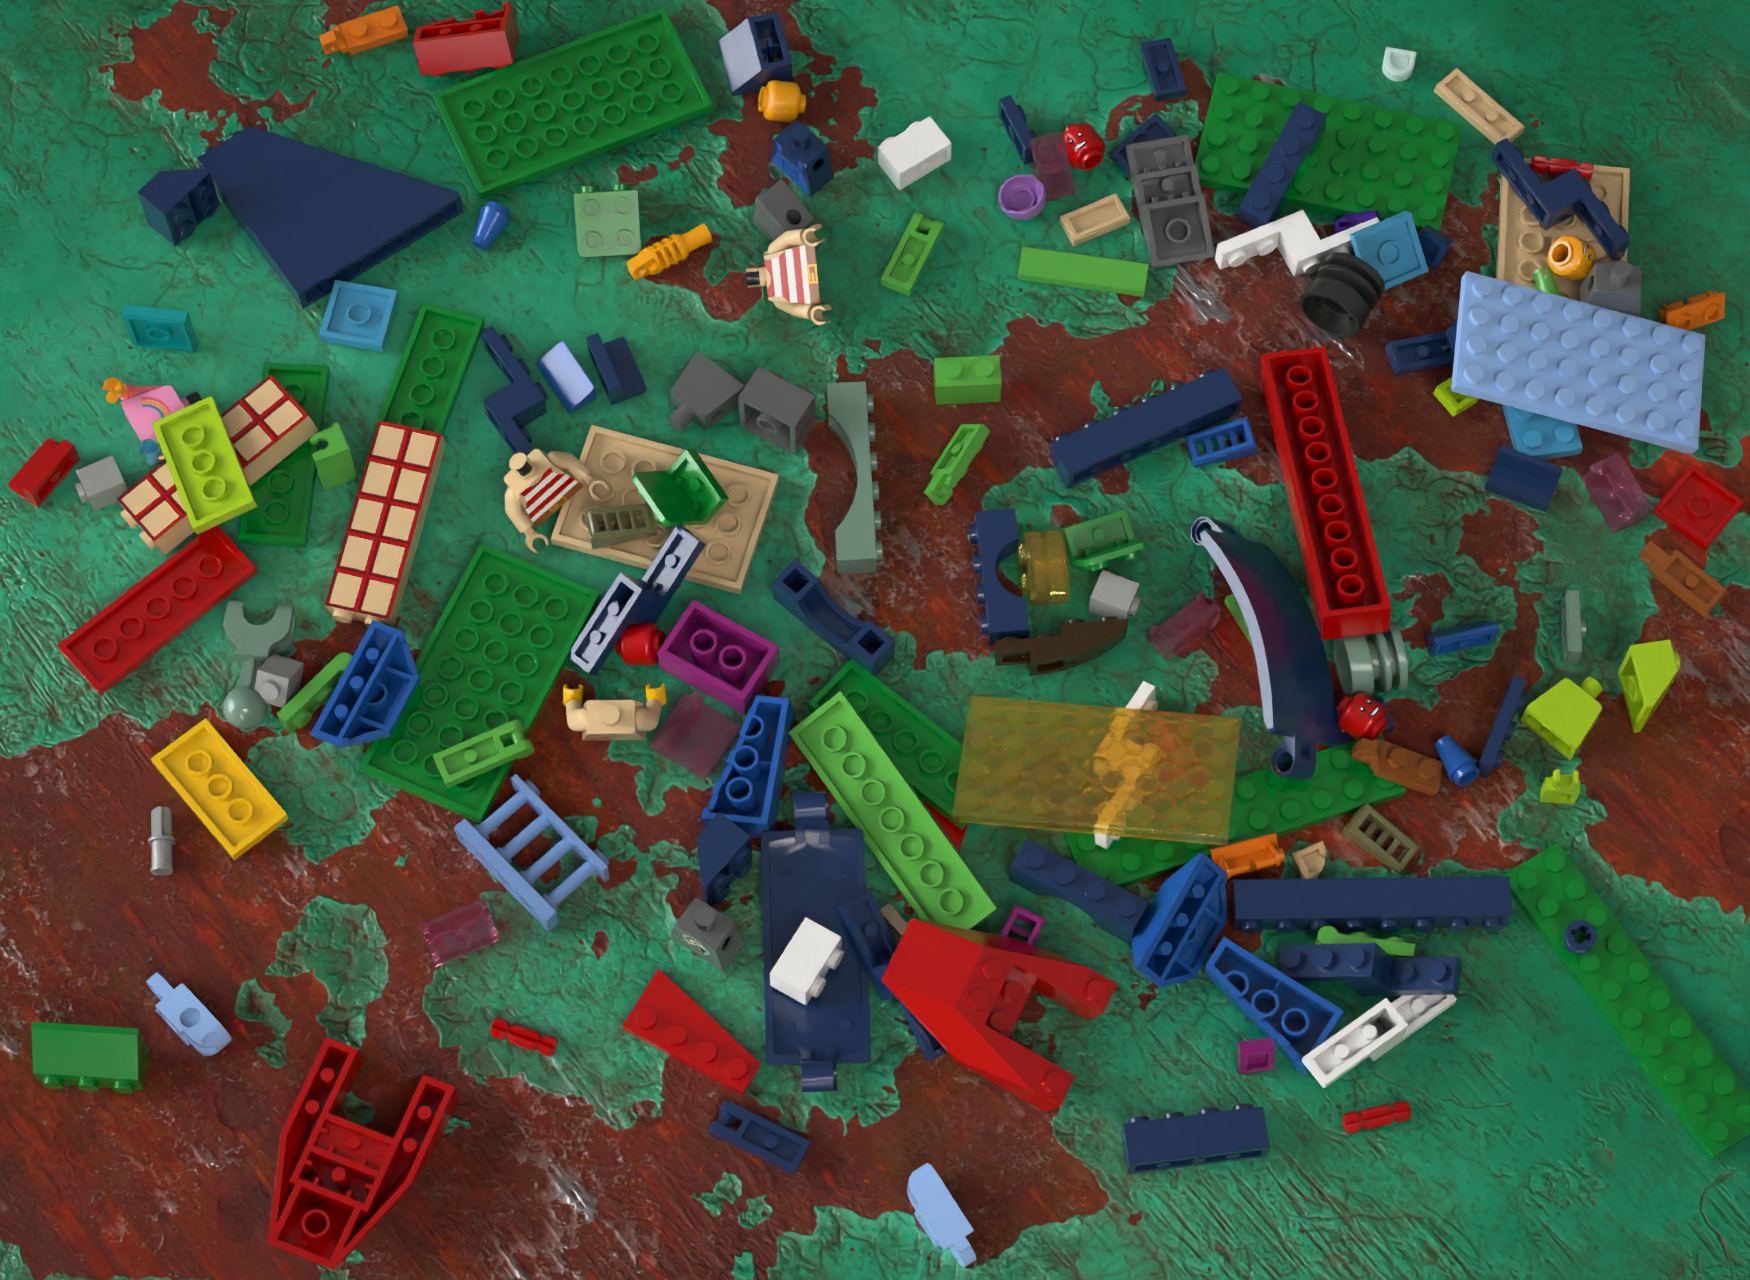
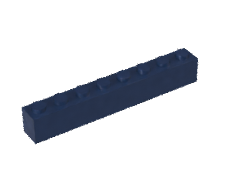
[1231,876,1513,934]

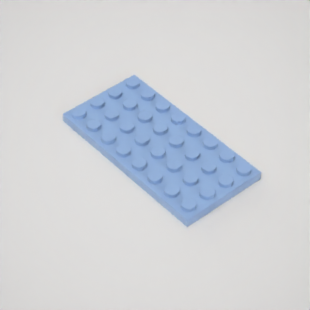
[1451,271,1705,454]

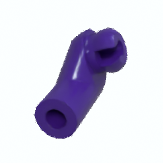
[1334,210,1380,234]

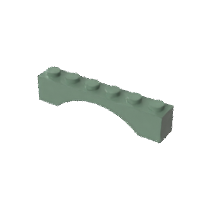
[827,381,883,574]

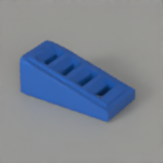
[1185,417,1259,468]

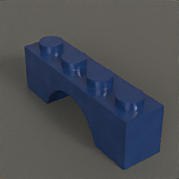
[1239,101,1327,229]
[969,508,1030,646]
[772,560,895,677]
[1009,838,1149,944]

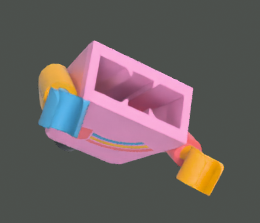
[102,377,202,465]

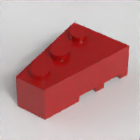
[413,1,520,76]

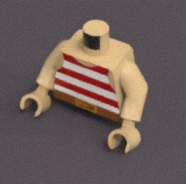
[746,224,832,325]
[504,448,608,553]

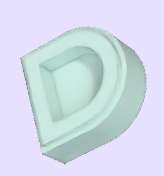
[1382,47,1417,81]

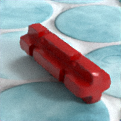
[1530,154,1594,181]
[490,1017,558,1057]
[1342,1100,1411,1134]

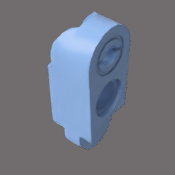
[146,972,232,1056]
[907,1163,977,1267]

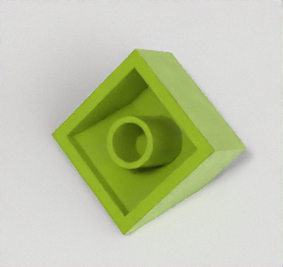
[1618,640,1680,733]

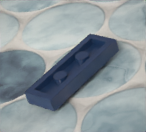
[1477,676,1528,779]

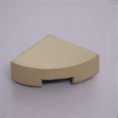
[1291,841,1326,879]

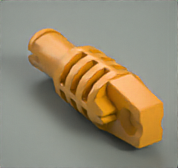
[627,223,712,280]

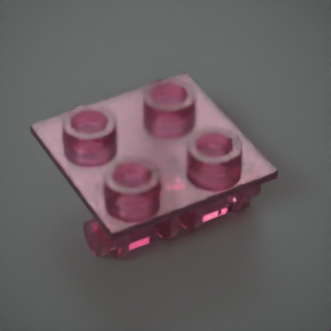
[648,692,741,780]

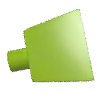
[1521,677,1603,761]

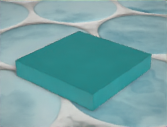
[121,305,198,353]

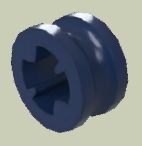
[1563,920,1597,955]

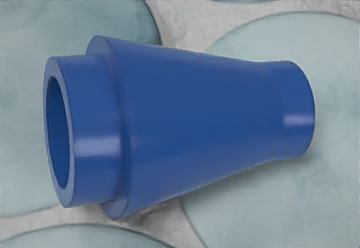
[471,201,511,251]
[1434,735,1480,787]

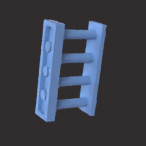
[454,774,610,932]

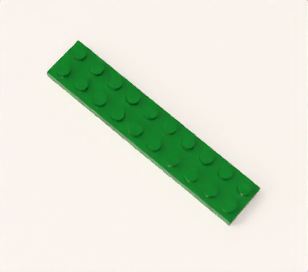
[1064,733,1407,888]
[1504,842,1750,1161]

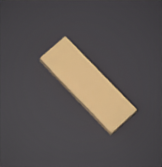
[1434,68,1525,145]

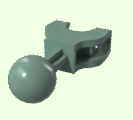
[223,600,296,729]

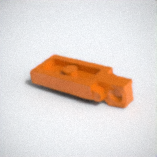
[319,5,409,56]

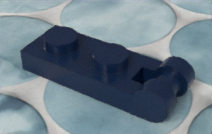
[707,1100,811,1176]

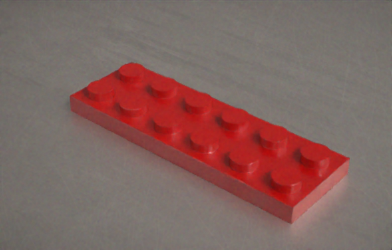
[57,526,258,696]

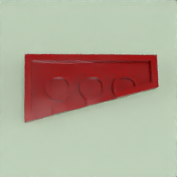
[623,968,761,1097]

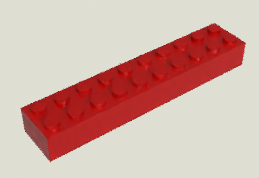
[1260,346,1391,640]

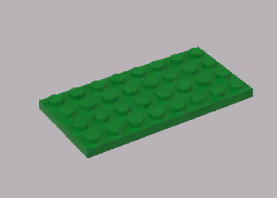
[433,7,713,200]
[1195,72,1463,233]
[359,543,601,824]

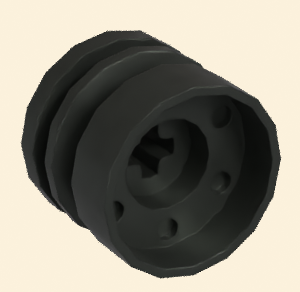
[1299,252,1385,338]

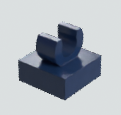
[1418,224,1453,270]

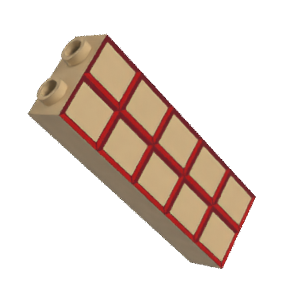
[117,375,318,556]
[325,420,446,628]

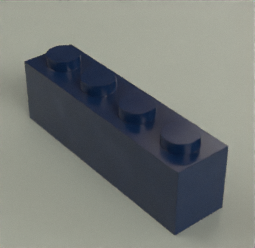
[1121,1103,1270,1174]

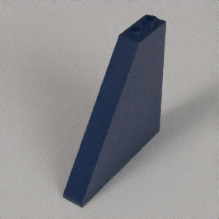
[197,126,463,309]

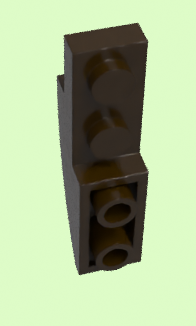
[994,617,1128,676]

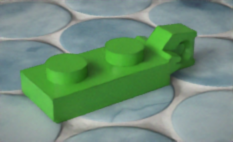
[924,424,990,505]

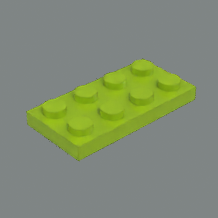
[151,396,258,534]

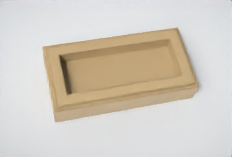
[1059,193,1131,247]

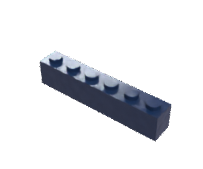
[1049,367,1243,489]

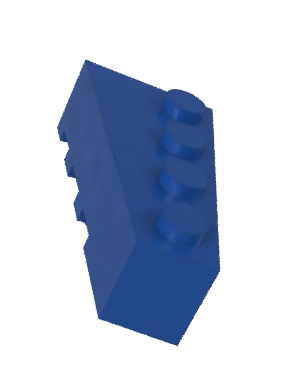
[700,695,795,838]
[1204,937,1344,1077]

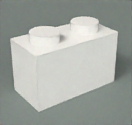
[878,116,952,190]
[770,917,844,1005]

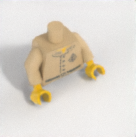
[562,683,667,741]

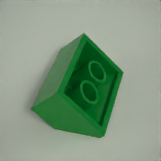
[31,1022,151,1094]

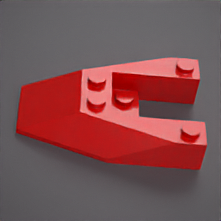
[881,918,1117,1112]
[268,1037,459,1271]

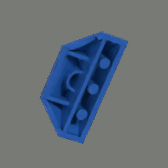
[310,620,421,748]
[1131,853,1227,987]

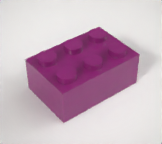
[657,600,780,715]

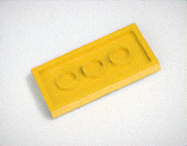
[151,718,289,861]

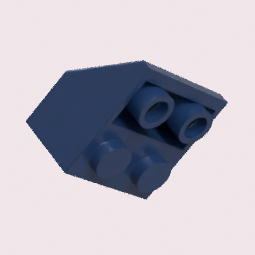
[718,12,793,96]
[137,169,220,246]
[697,812,753,907]

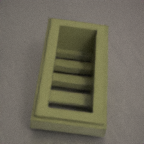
[584,504,657,550]
[1341,804,1419,874]

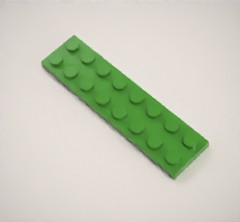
[788,691,1000,930]

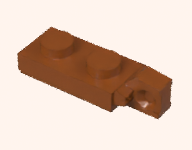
[1638,540,1728,618]
[1351,738,1442,796]

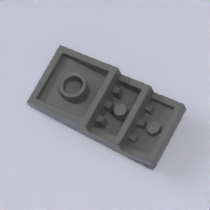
[1125,134,1215,268]

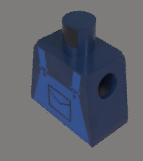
[769,121,834,197]

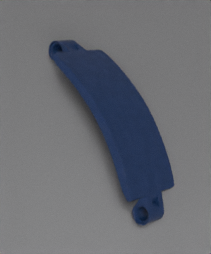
[1190,516,1337,781]
[761,791,871,1092]

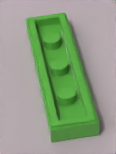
[1018,246,1149,297]

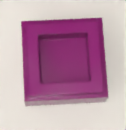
[1238,1037,1275,1075]

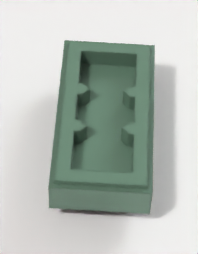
[1560,590,1586,665]

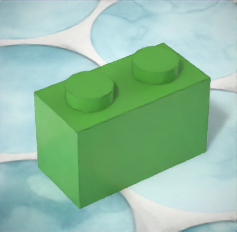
[934,355,1002,405]

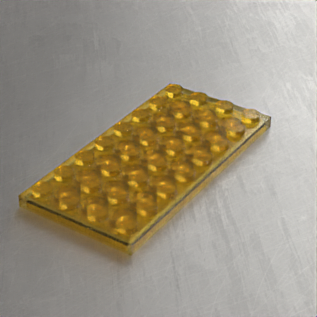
[952,695,1241,846]

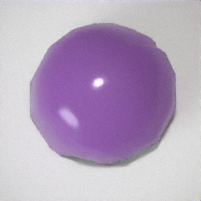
[999,174,1047,221]

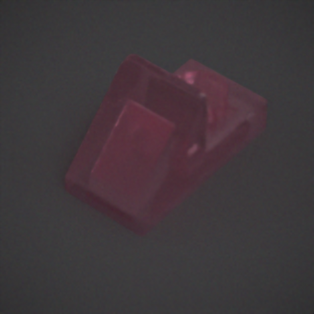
[1029,130,1076,202]

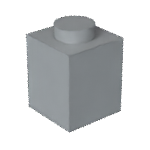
[75,455,128,511]
[1088,570,1142,620]
[254,654,304,708]

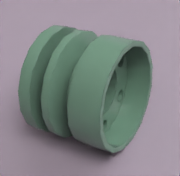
[1333,621,1408,698]

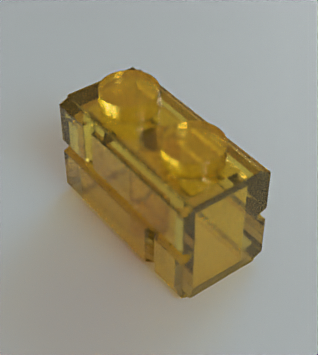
[1018,530,1070,606]

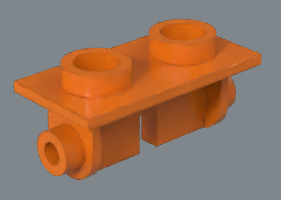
[1656,290,1725,331]
[1210,833,1285,880]

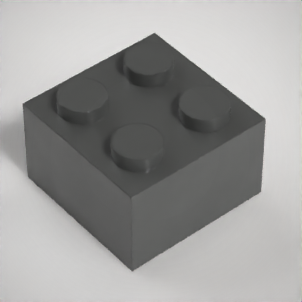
[738,367,816,456]

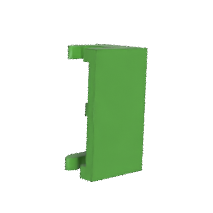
[310,422,357,491]

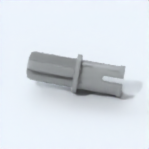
[148,806,176,876]

